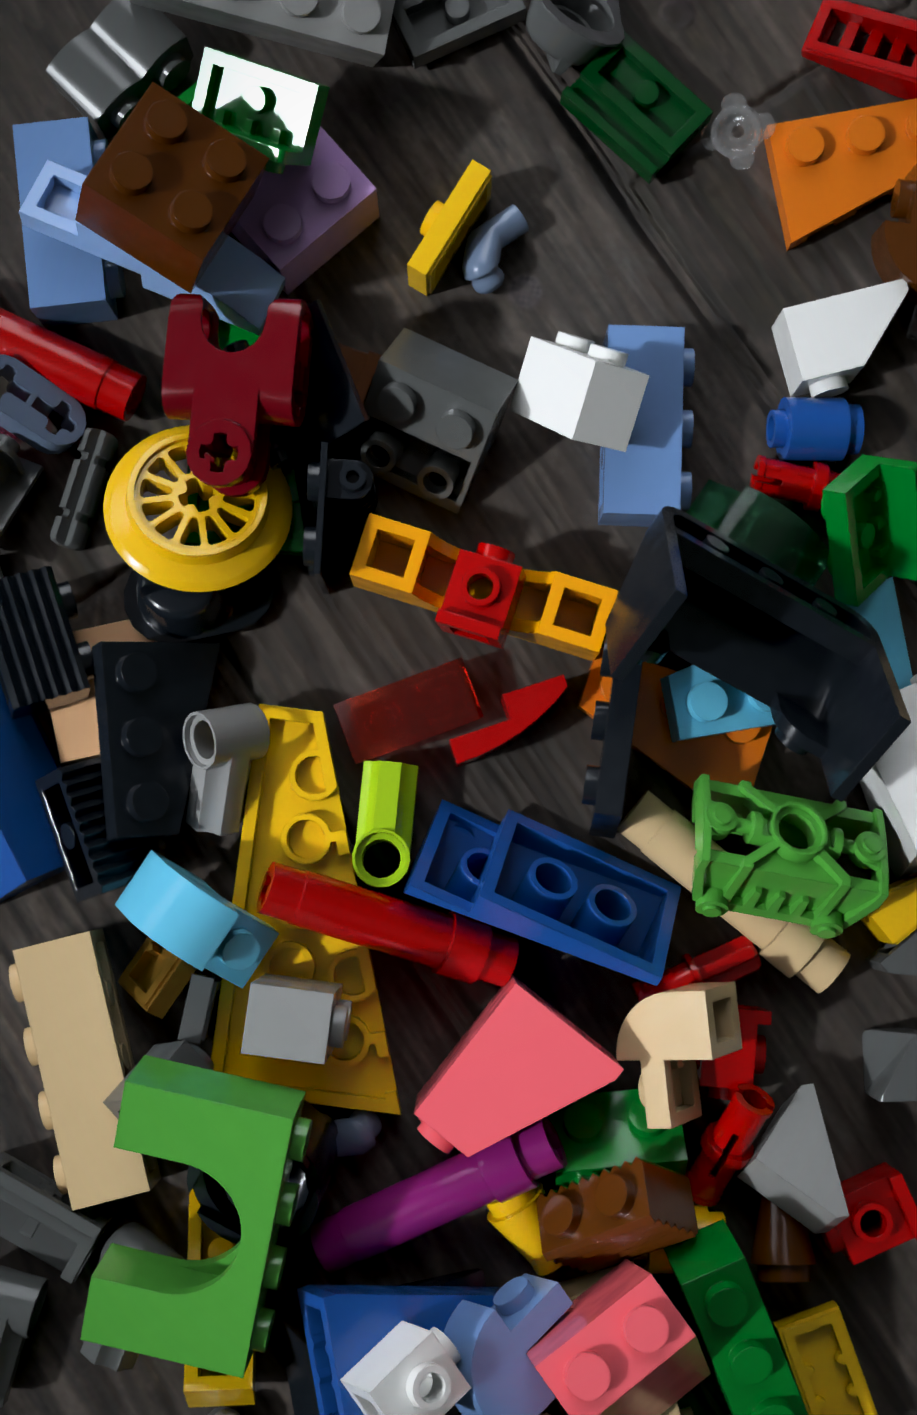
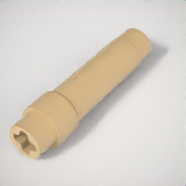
[617,790,851,994]

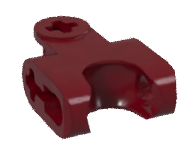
[161,293,314,498]

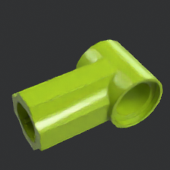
[352,760,419,890]

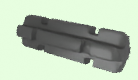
[50,428,118,551]

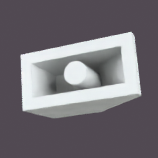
[771,279,909,397]

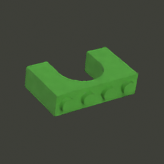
[80,1055,313,1378]

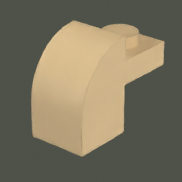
[616,981,743,1129]

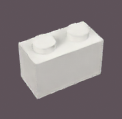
[510,331,650,452]

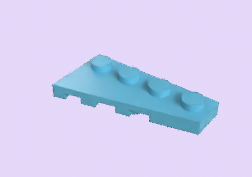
[660,576,913,742]

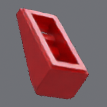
[801,0,917,100]

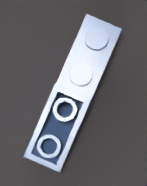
[19,160,285,336]

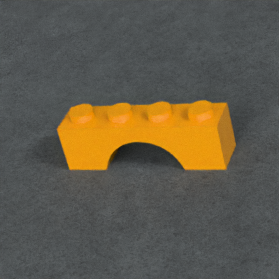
[349,513,618,661]

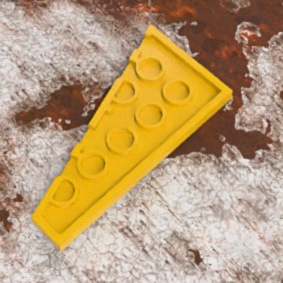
[211,704,401,1115]

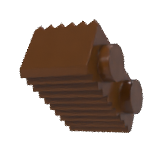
[536,1157,698,1274]

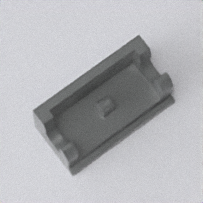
[0,1151,114,1284]

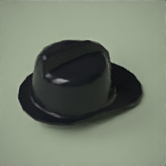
[124,542,275,642]

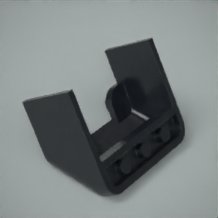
[605,506,911,802]

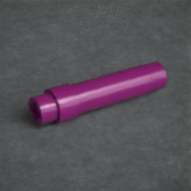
[310,1117,567,1274]

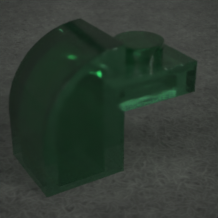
[686,479,829,586]

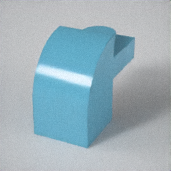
[114,849,279,989]

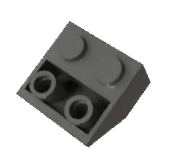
[346,327,518,514]

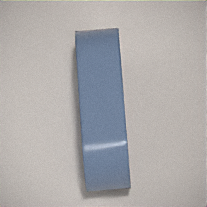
[0,354,86,454]

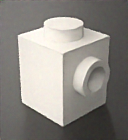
[340,1321,471,1415]

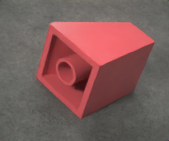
[414,975,624,1157]
[526,1259,711,1415]

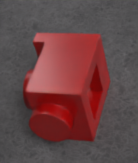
[435,542,526,649]
[696,1004,772,1100]
[821,1162,917,1265]

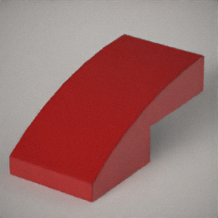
[449,674,568,767]

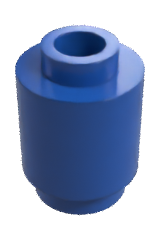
[766,397,865,461]

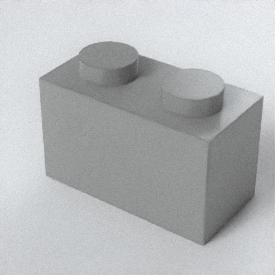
[241,973,352,1064]

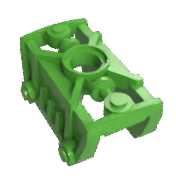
[692,774,889,939]

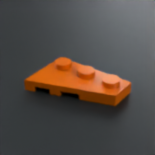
[763,98,917,251]

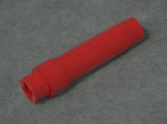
[0,308,147,421]
[256,861,519,987]

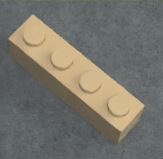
[9,928,161,1211]

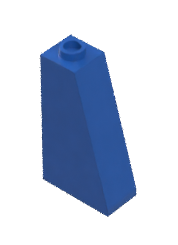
[297,1285,501,1415]

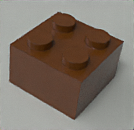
[75,82,269,293]

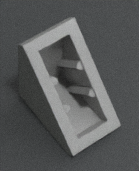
[737,1083,849,1234]

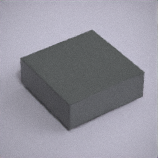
[178,970,222,1044]

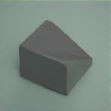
[862,1027,917,1102]

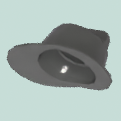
[526,0,625,75]

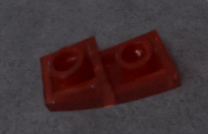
[333,657,484,764]

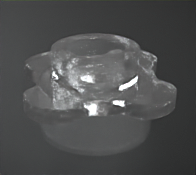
[701,93,776,170]

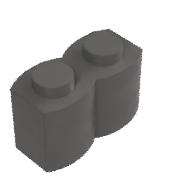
[45,0,194,139]

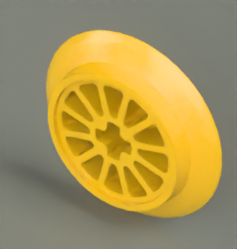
[103,425,293,592]

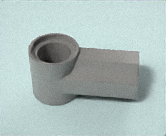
[183,702,270,836]

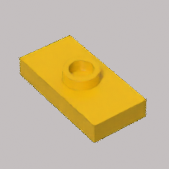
[407,159,492,296]
[773,1300,878,1415]

